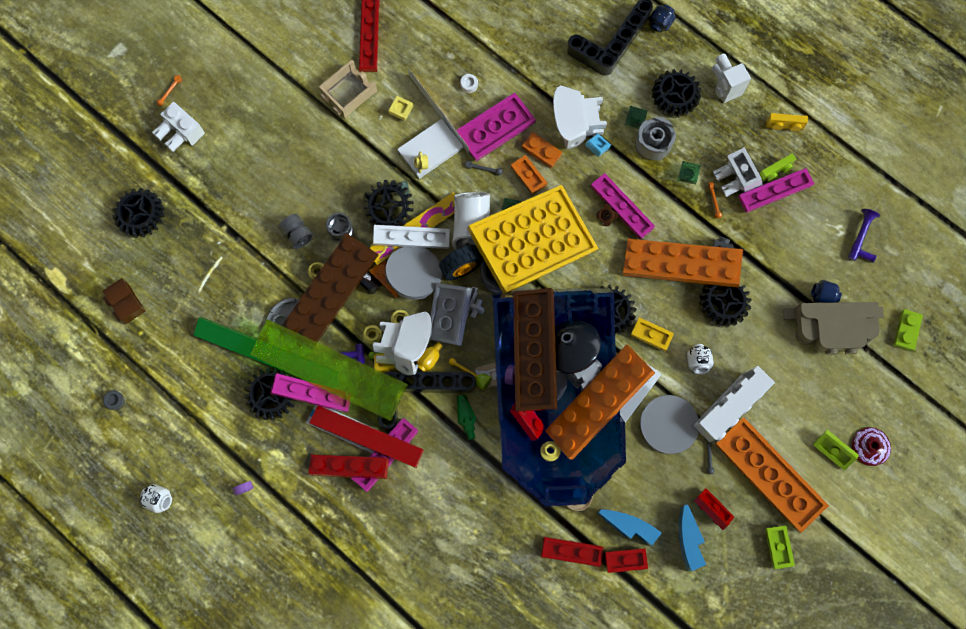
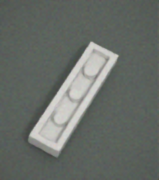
[373,225,450,249]

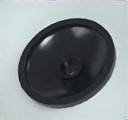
[555,320,601,374]

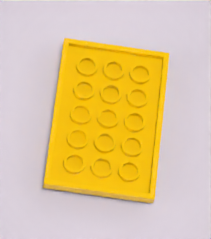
[467,185,599,295]

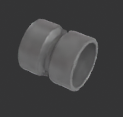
[326,212,354,244]
[278,214,313,249]

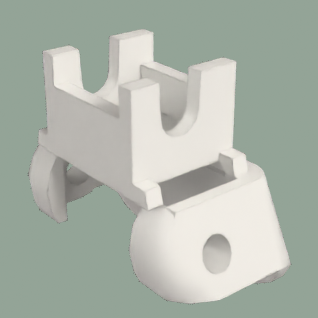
[553,86,607,149]
[373,312,432,375]

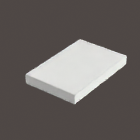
[397,119,464,179]

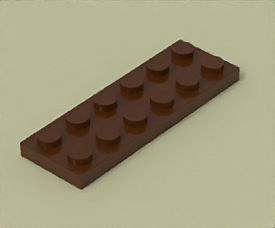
[280,233,379,350]
[513,288,557,412]

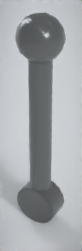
[465,161,503,175]
[704,437,715,475]

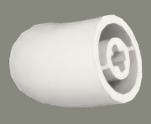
[452,192,490,255]

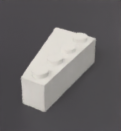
[693,366,775,442]

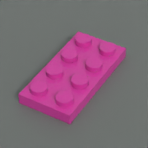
[456,93,536,162]

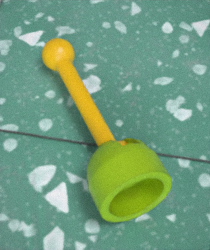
[449,358,492,390]

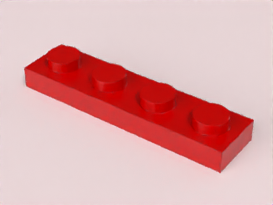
[308,455,389,479]

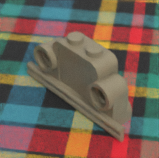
[783,302,884,355]

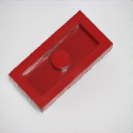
[510,403,545,441]
[694,488,734,530]
[605,548,648,573]

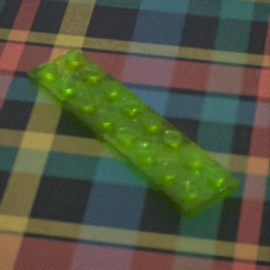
[250,319,408,420]

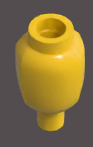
[416,342,443,372]

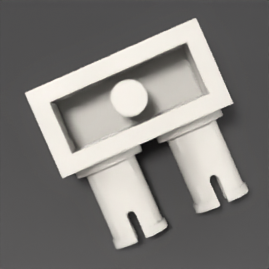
[712,54,751,103]
[152,102,205,152]
[713,147,762,197]

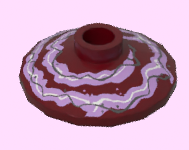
[851,427,891,466]

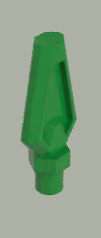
[457,395,476,440]

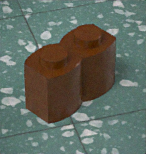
[103,278,146,324]

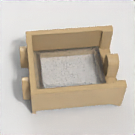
[319,60,378,119]

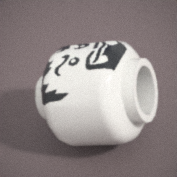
[687,344,714,374]
[140,484,172,513]

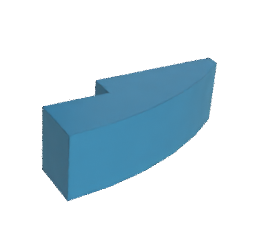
[678,504,706,571]
[597,509,661,546]

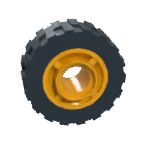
[439,245,483,281]

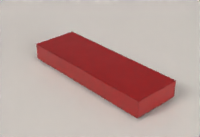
[541,537,604,567]

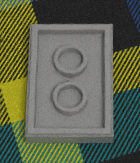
[429,283,472,346]

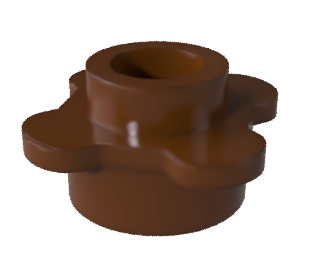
[596,204,618,226]

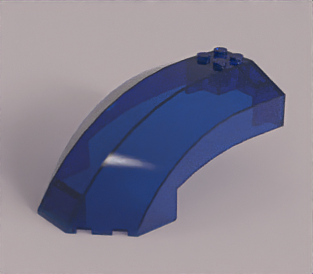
[492,288,626,507]

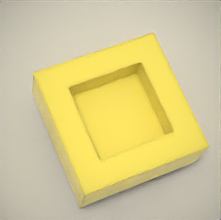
[389,96,413,121]

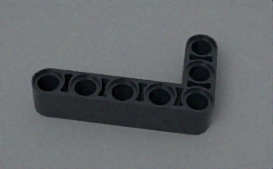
[567,0,653,76]
[378,371,476,431]

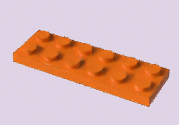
[623,239,743,287]
[545,344,655,460]
[715,417,829,533]

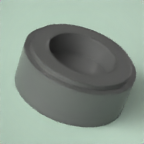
[103,390,125,411]

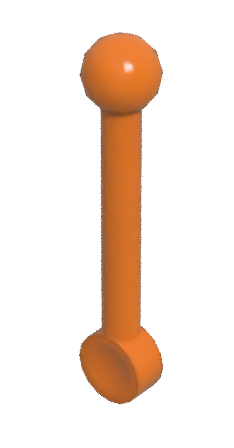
[157,75,182,106]
[708,182,722,219]

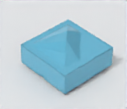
[585,133,611,157]

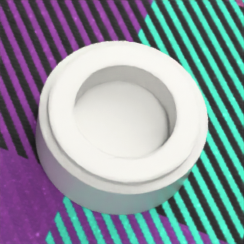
[460,74,478,93]

